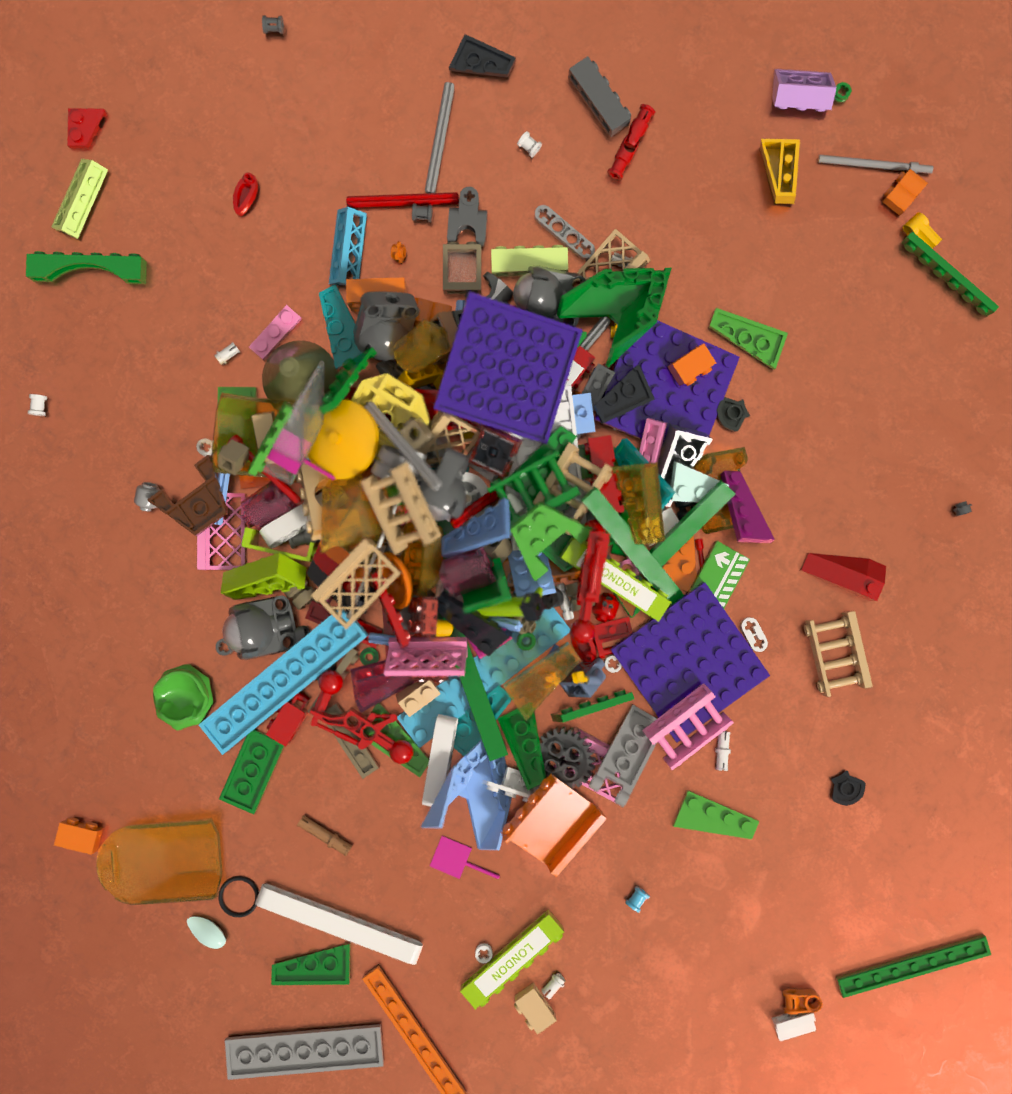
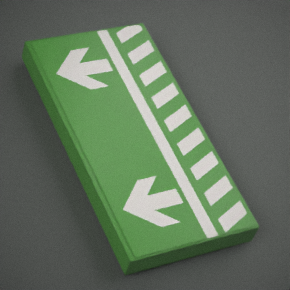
[689,541,750,608]

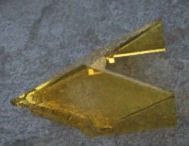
[321,473,417,553]

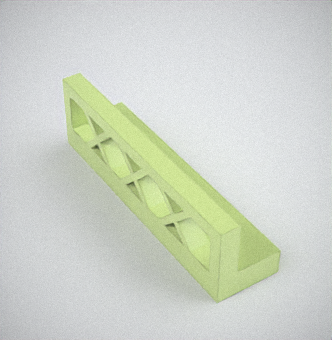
[51,159,108,238]

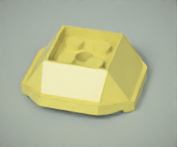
[351,374,431,460]

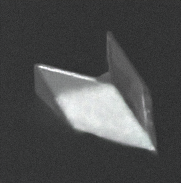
[263,360,324,485]

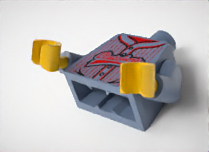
[545,658,606,698]

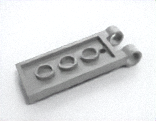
[588,705,657,807]

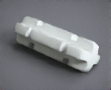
[555,583,574,620]

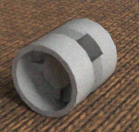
[371,445,405,479]

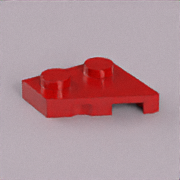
[67,108,107,148]

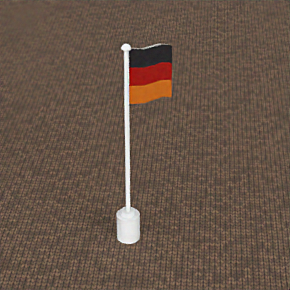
[307,451,427,619]

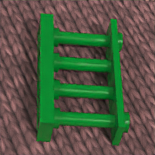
[487,450,581,532]

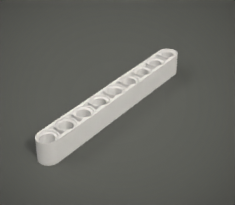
[255,884,423,965]

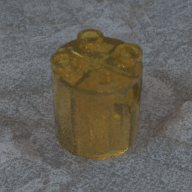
[394,320,448,374]

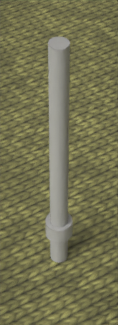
[818,154,933,174]

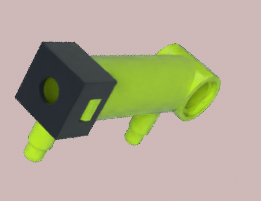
[477,587,545,621]

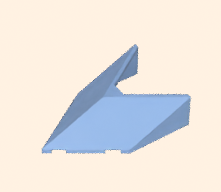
[421,739,512,850]

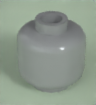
[134,482,160,512]

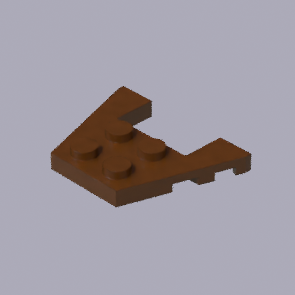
[147,455,228,536]

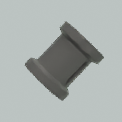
[262,15,284,34]
[412,203,433,222]

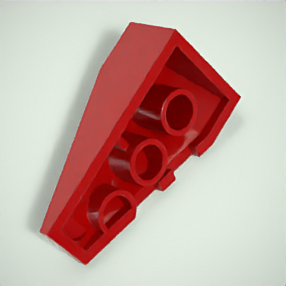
[801,553,886,601]

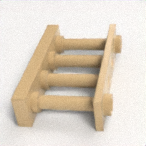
[533,443,612,536]
[361,462,441,555]
[804,611,873,697]

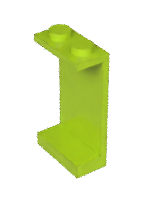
[241,527,319,562]

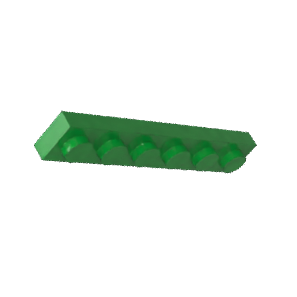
[901,232,999,316]

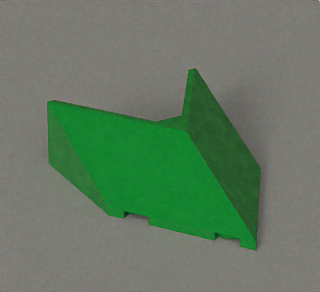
[557,268,672,368]

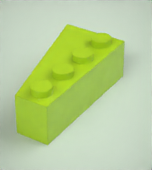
[221,553,307,600]

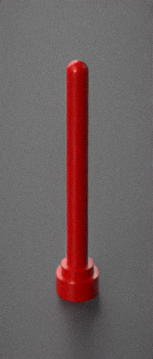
[227,434,301,504]

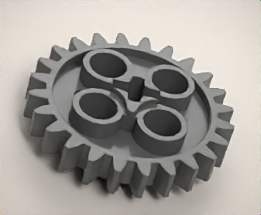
[539,726,596,789]

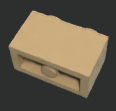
[396,677,441,717]
[514,982,557,1035]

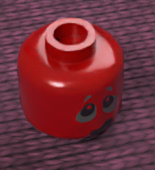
[592,592,620,623]

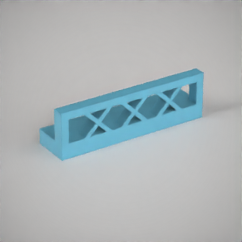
[329,207,367,286]

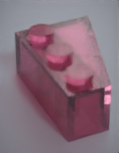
[350,659,414,713]

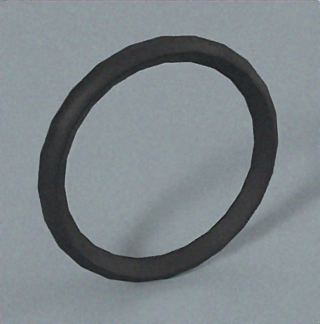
[218,876,259,918]

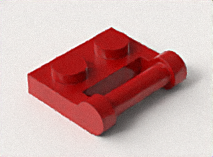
[594,617,633,659]

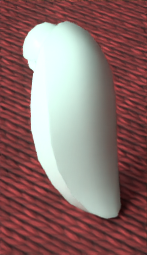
[187,916,226,949]

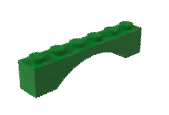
[26,251,147,284]

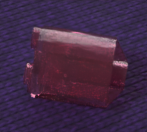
[241,481,298,530]
[439,547,496,597]

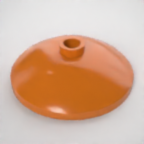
[376,552,412,609]

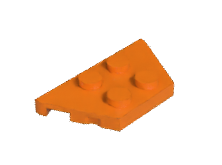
[655,536,697,592]

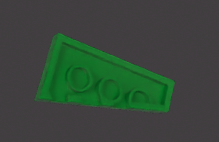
[319,347,377,414]
[507,426,577,502]
[551,689,634,723]
[271,943,351,985]

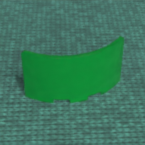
[458,557,512,614]

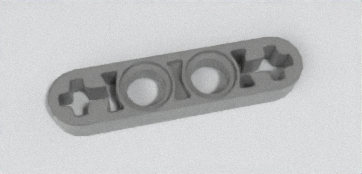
[535,205,595,261]

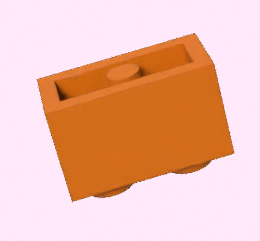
[667,343,716,386]
[54,818,104,855]

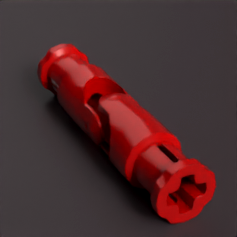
[607,104,656,180]

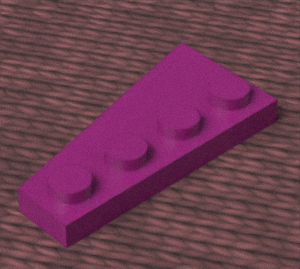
[720,470,775,543]

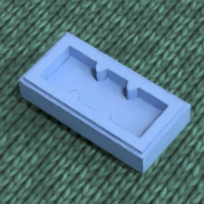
[572,393,596,434]

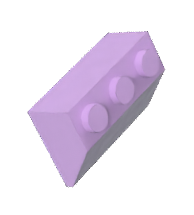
[772,69,837,112]

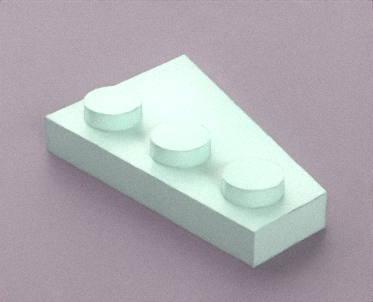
[670,461,729,502]

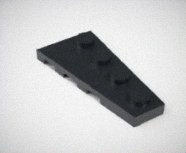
[432,591,513,657]

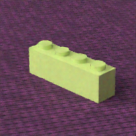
[491,245,568,277]

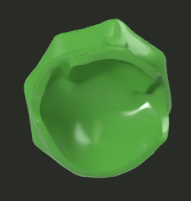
[153,664,214,731]

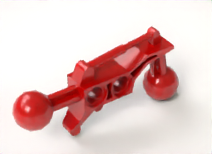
[570,519,610,644]
[309,670,414,764]

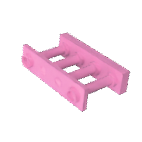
[642,683,733,770]

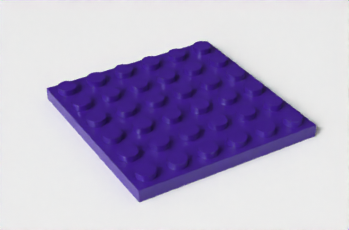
[433,292,583,444]
[594,320,740,463]
[610,582,770,743]

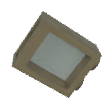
[443,242,482,294]

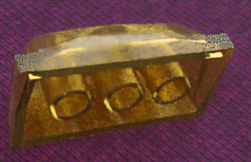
[402,520,444,597]

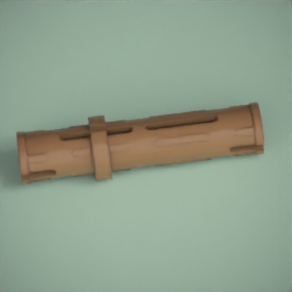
[297,815,352,857]

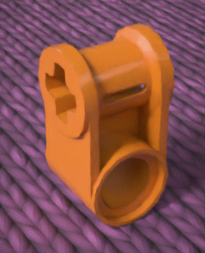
[783,989,823,1015]

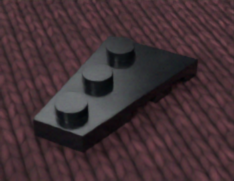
[449,34,516,78]
[593,364,655,424]

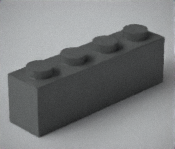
[568,56,631,138]

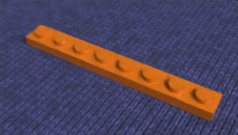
[362,966,467,1094]

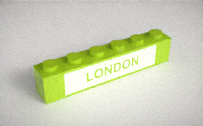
[559,537,671,622]
[460,909,564,1009]

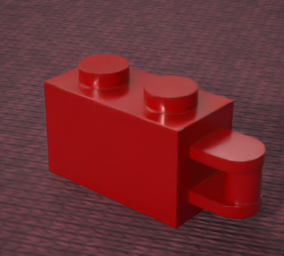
[266,692,310,747]

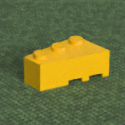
[760,139,800,204]

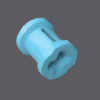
[625,886,650,913]

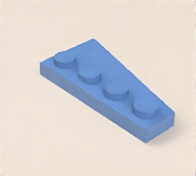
[441,498,511,558]

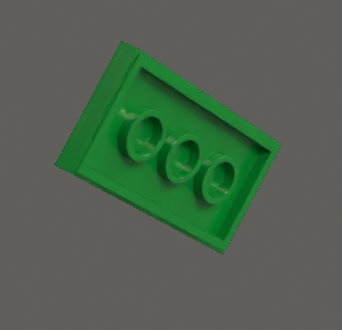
[219,729,284,815]

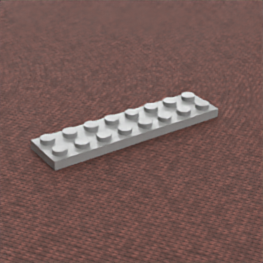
[225,1024,384,1080]

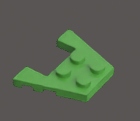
[510,502,593,581]

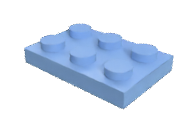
[508,550,556,597]

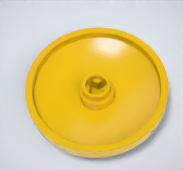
[305,400,379,480]

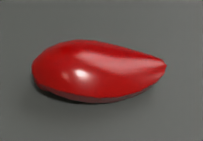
[233,172,258,216]
[570,625,597,662]

